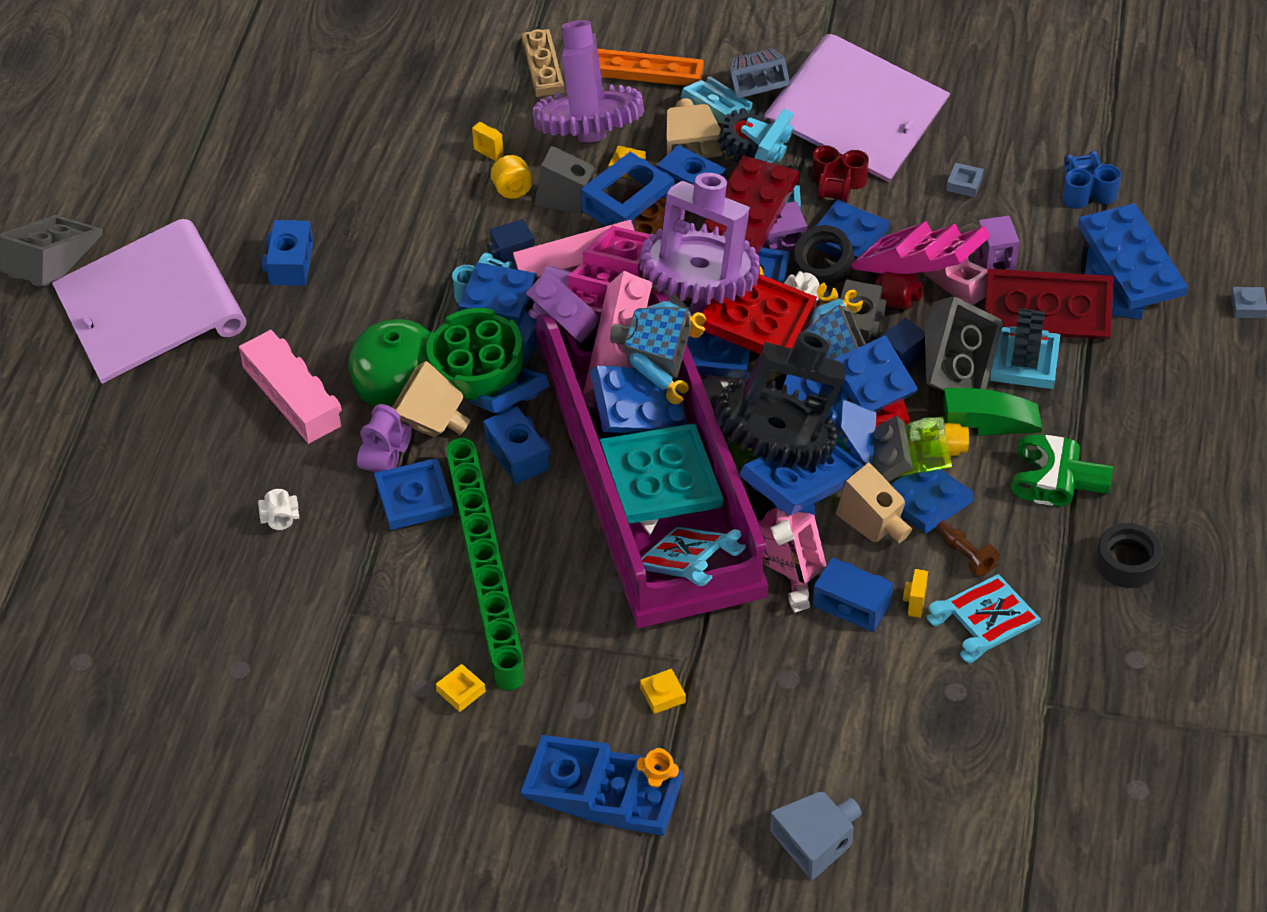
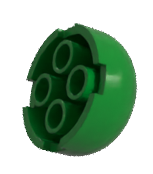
[426,308,524,401]
[349,319,442,407]

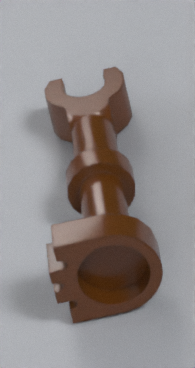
[933,520,999,576]

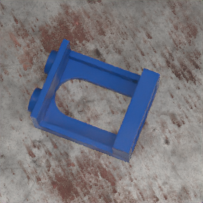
[581,151,674,228]

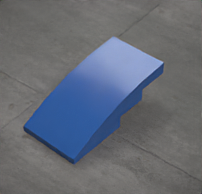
[521,735,683,836]

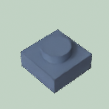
[946,163,984,197]
[1231,287,1267,319]

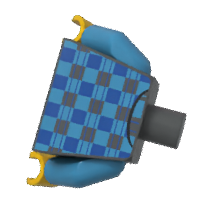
[803,289,865,360]
[610,301,706,405]

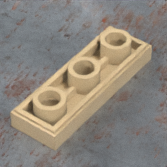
[522,29,564,97]

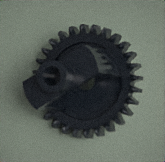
[714,332,846,470]

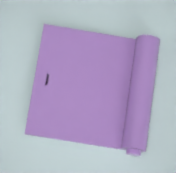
[763,34,950,183]
[52,219,246,384]

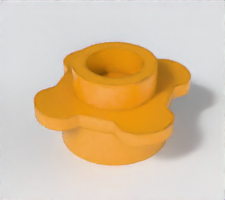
[636,748,679,788]

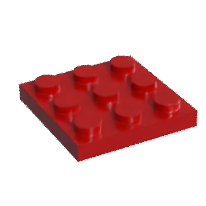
[702,274,817,354]

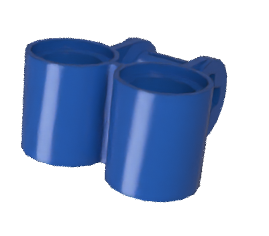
[1062,150,1121,209]

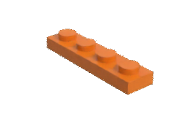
[598,49,704,86]

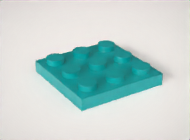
[599,423,724,524]

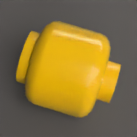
[491,155,533,199]

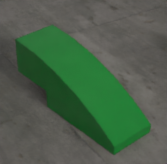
[942,388,1042,436]

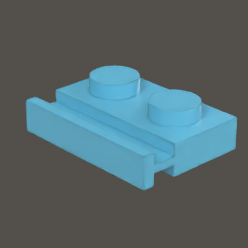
[681,77,753,124]

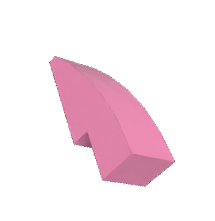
[923,257,988,305]

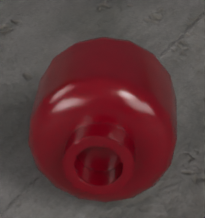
[875,271,923,310]

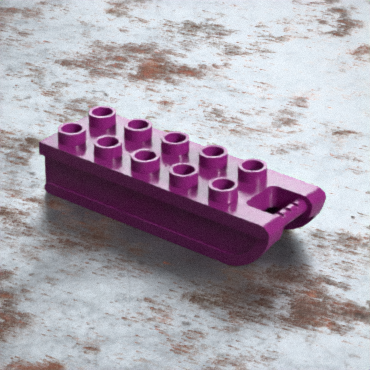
[534,289,769,629]

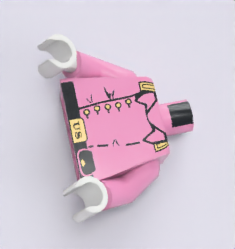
[758,507,826,613]

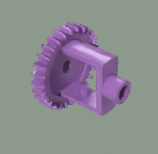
[532,20,644,142]
[639,173,760,304]

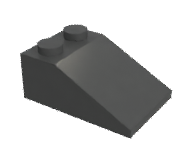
[0,215,103,286]
[925,296,1004,392]

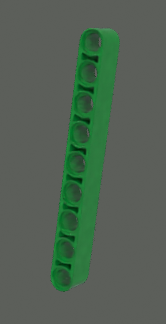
[446,438,524,691]

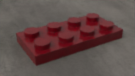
[704,155,799,254]
[985,269,1114,340]

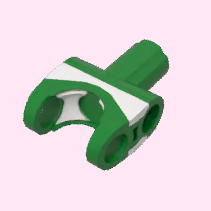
[1011,435,1113,507]

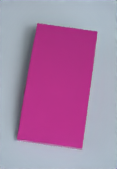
[851,221,990,274]
[568,226,650,317]

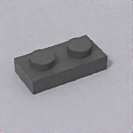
[873,415,913,482]

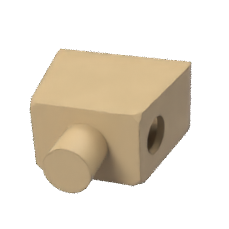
[667,98,722,158]
[392,361,470,437]
[836,462,912,543]

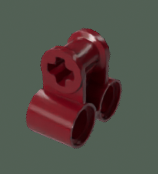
[812,145,869,203]

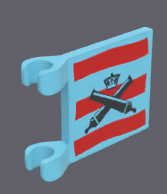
[641,527,746,586]
[926,574,1041,663]

